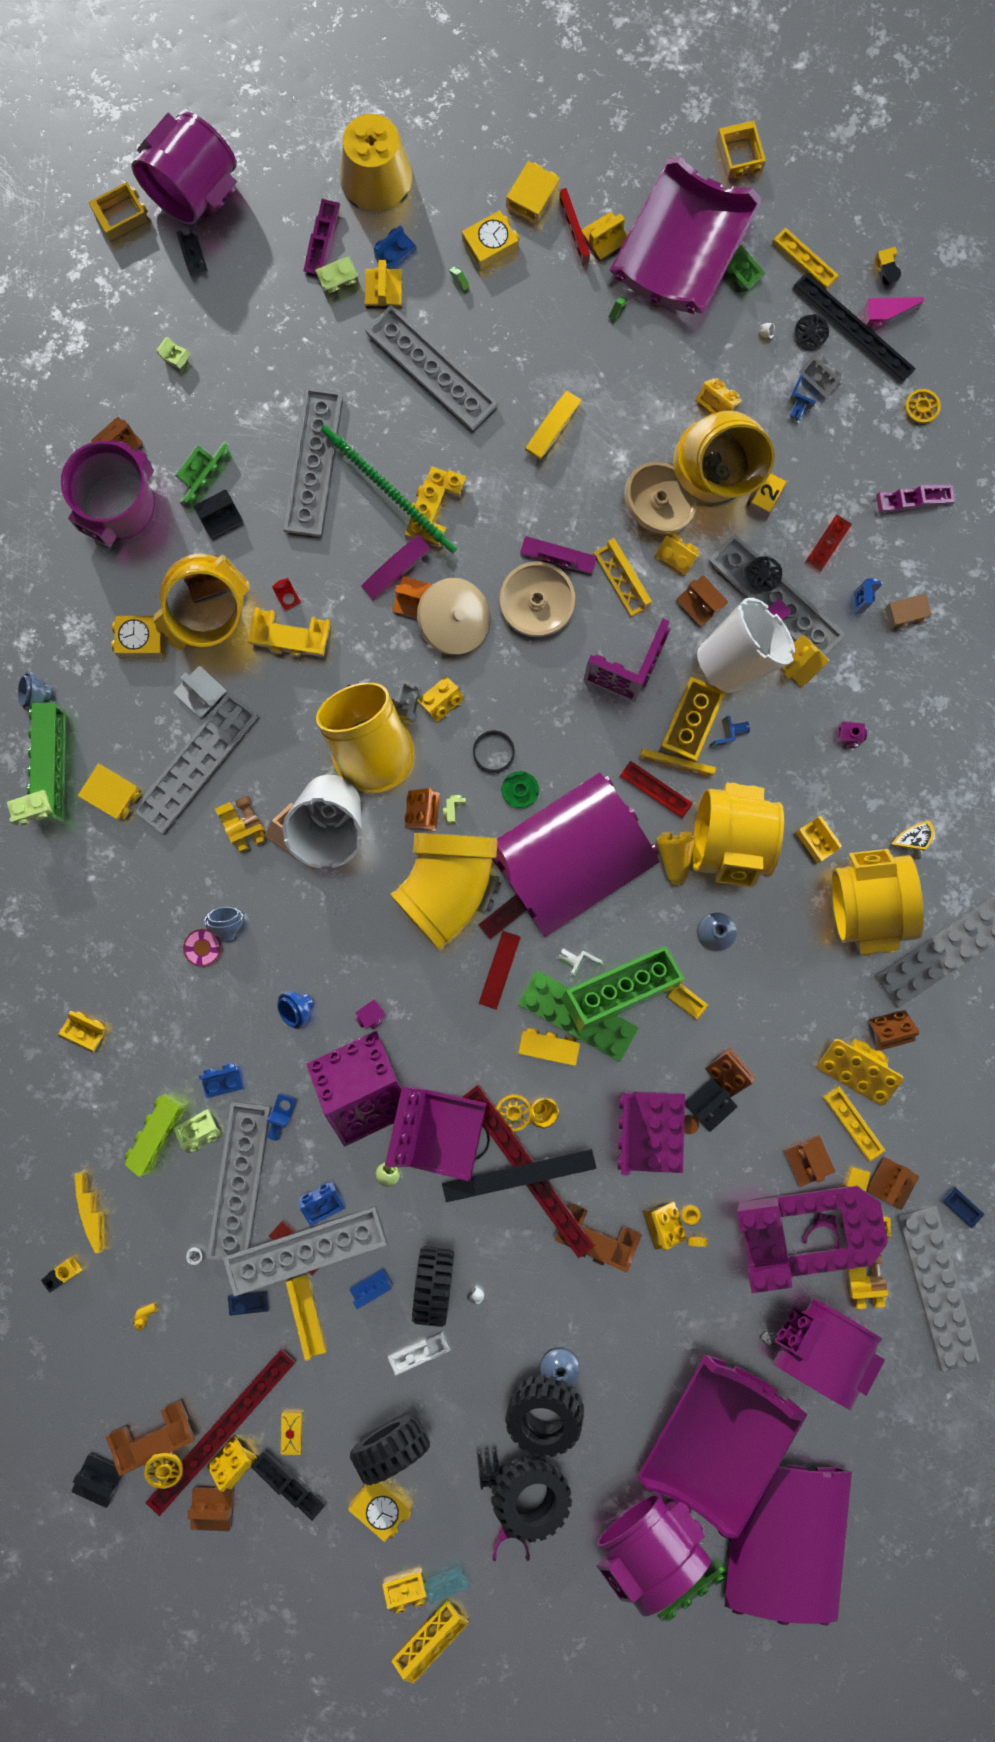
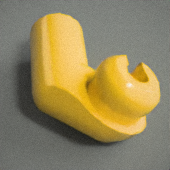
[133,1303,157,1331]

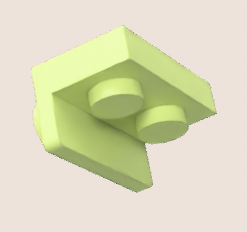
[315,256,359,294]
[7,790,53,826]
[173,1109,222,1153]

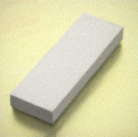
[387,1332,450,1376]

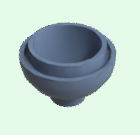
[18,672,51,710]
[204,907,243,942]
[698,912,737,951]
[540,1349,580,1386]

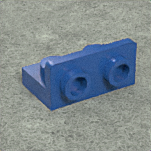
[374,225,417,269]
[854,578,883,614]
[199,1063,245,1099]
[298,1182,345,1227]
[350,1269,393,1309]

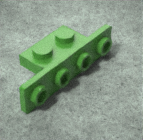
[175,442,229,505]
[657,1567,727,1622]

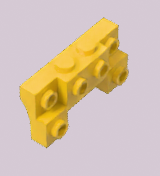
[405,466,467,548]
[248,607,331,657]

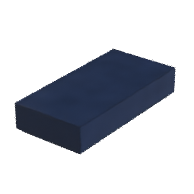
[941,1187,985,1229]
[228,1290,269,1316]

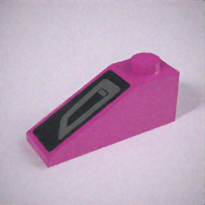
[864,297,924,329]

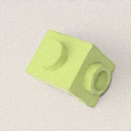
[156,337,190,369]
[443,795,466,824]

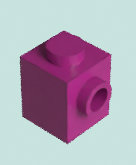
[837,721,867,748]
[355,999,387,1030]

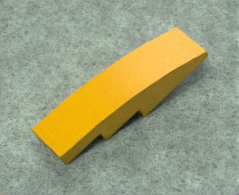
[525,390,582,460]
[74,1172,104,1253]

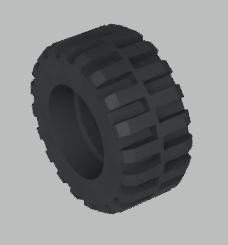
[412,1246,454,1327]
[505,1375,584,1457]
[350,1414,430,1486]
[491,1456,572,1543]

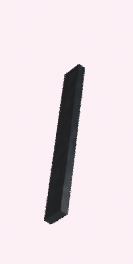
[793,273,916,384]
[442,1149,597,1203]

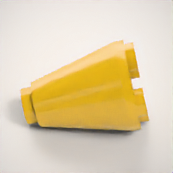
[656,831,695,884]

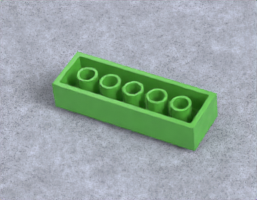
[27,703,65,823]
[561,946,685,1032]
[518,970,639,1062]

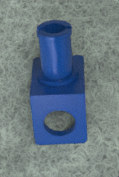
[789,375,816,421]
[709,716,750,747]
[267,1093,297,1141]

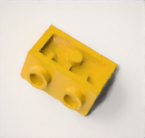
[382,1572,429,1614]

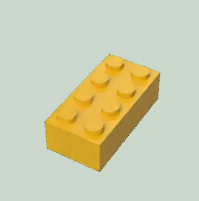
[659,677,726,762]

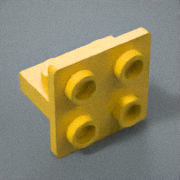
[582,212,628,260]
[365,260,402,306]
[695,378,742,413]
[782,635,829,687]
[643,1202,686,1251]
[207,1436,257,1492]

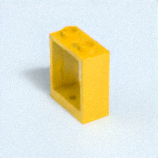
[716,120,766,179]
[88,182,148,241]

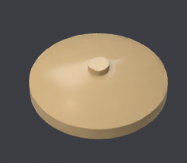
[624,462,697,534]
[500,561,575,637]
[417,578,490,655]

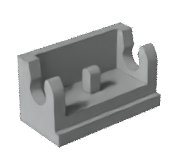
[397,679,421,724]

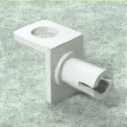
[558,949,604,977]

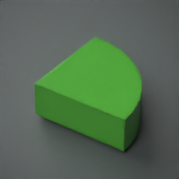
[449,267,469,291]
[608,296,628,320]

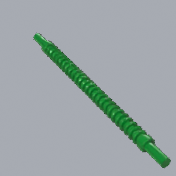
[321,425,457,554]

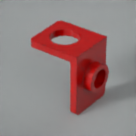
[272,578,301,611]

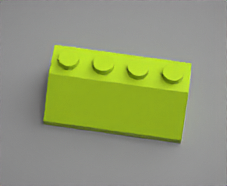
[124,1094,187,1177]

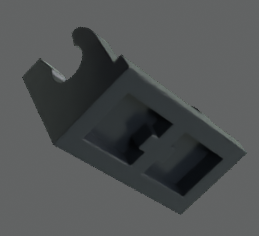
[176,229,207,275]

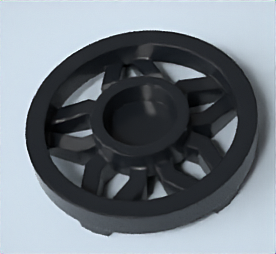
[794,314,829,349]
[746,556,782,592]

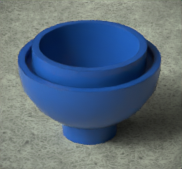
[277,992,313,1029]

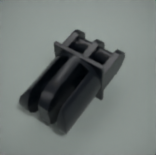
[477,1449,499,1490]

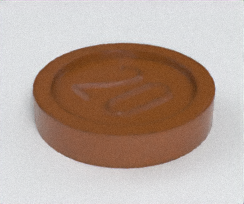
[684,1115,699,1134]

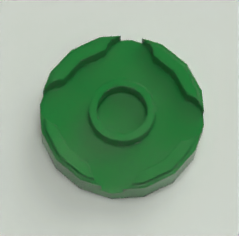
[501,771,539,809]

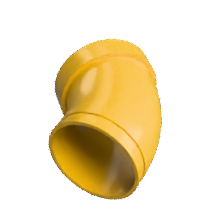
[673,411,775,502]
[316,683,415,796]
[390,833,498,951]

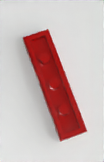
[559,188,590,265]
[619,760,693,819]
[478,931,521,1010]

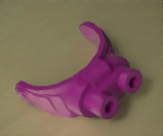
[802,1212,840,1249]
[492,1525,530,1561]

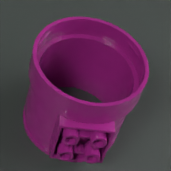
[131,111,237,225]
[61,440,156,548]
[772,1298,885,1411]
[596,1494,711,1616]

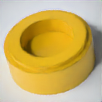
[681,1205,701,1226]
[688,1237,708,1247]

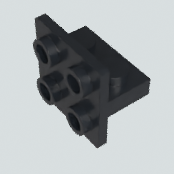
[194,490,243,539]
[685,1078,738,1132]
[72,1454,122,1508]

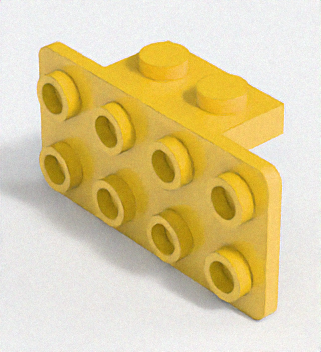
[817,1038,903,1106]

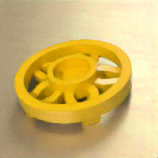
[905,389,941,424]
[496,1095,531,1131]
[144,1453,183,1489]

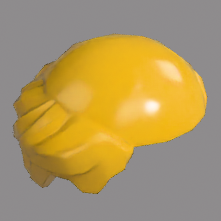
[529,1098,559,1129]

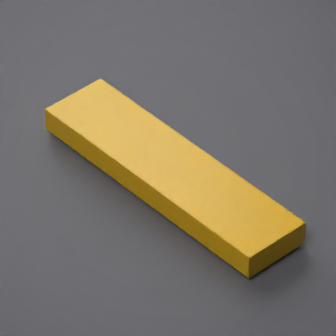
[772,228,839,290]
[639,748,716,777]
[823,1086,885,1162]

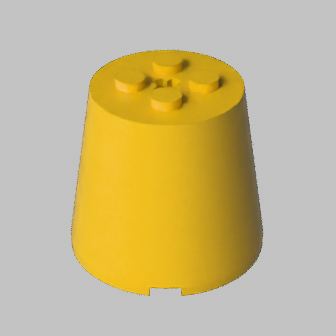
[339,114,412,211]

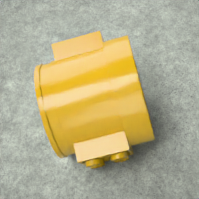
[153,554,250,651]
[692,783,784,888]
[832,849,924,955]

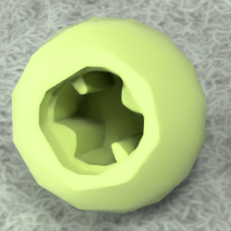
[375,1162,400,1187]

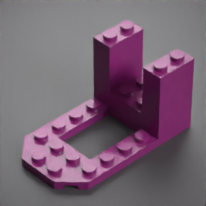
[737,1185,888,1293]

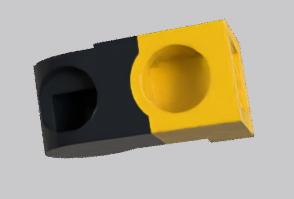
[874,247,901,288]
[40,1256,83,1293]

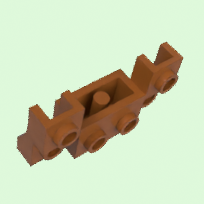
[554,1202,642,1273]
[106,1400,195,1477]

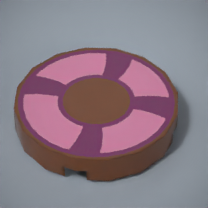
[183,929,222,967]

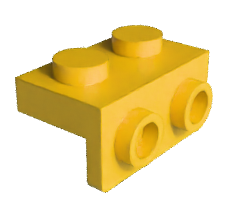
[654,533,700,575]
[418,676,464,722]
[796,816,842,864]
[58,1011,105,1053]

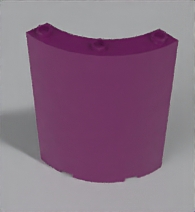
[609,156,762,314]
[492,772,660,937]
[637,1355,808,1539]
[724,1464,852,1626]

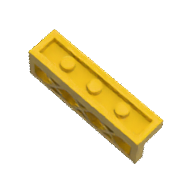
[593,538,652,617]
[286,1273,327,1361]
[392,1600,469,1684]

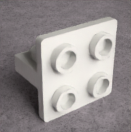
[174,666,226,718]

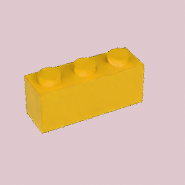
[518,1028,580,1066]

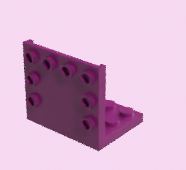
[584,618,671,701]
[306,1031,402,1147]
[385,1086,487,1181]
[618,1091,685,1175]

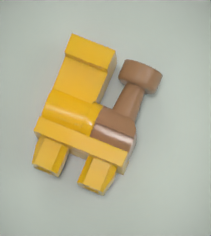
[215,796,266,853]
[846,1255,888,1309]

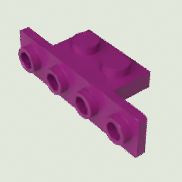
[520,536,597,574]

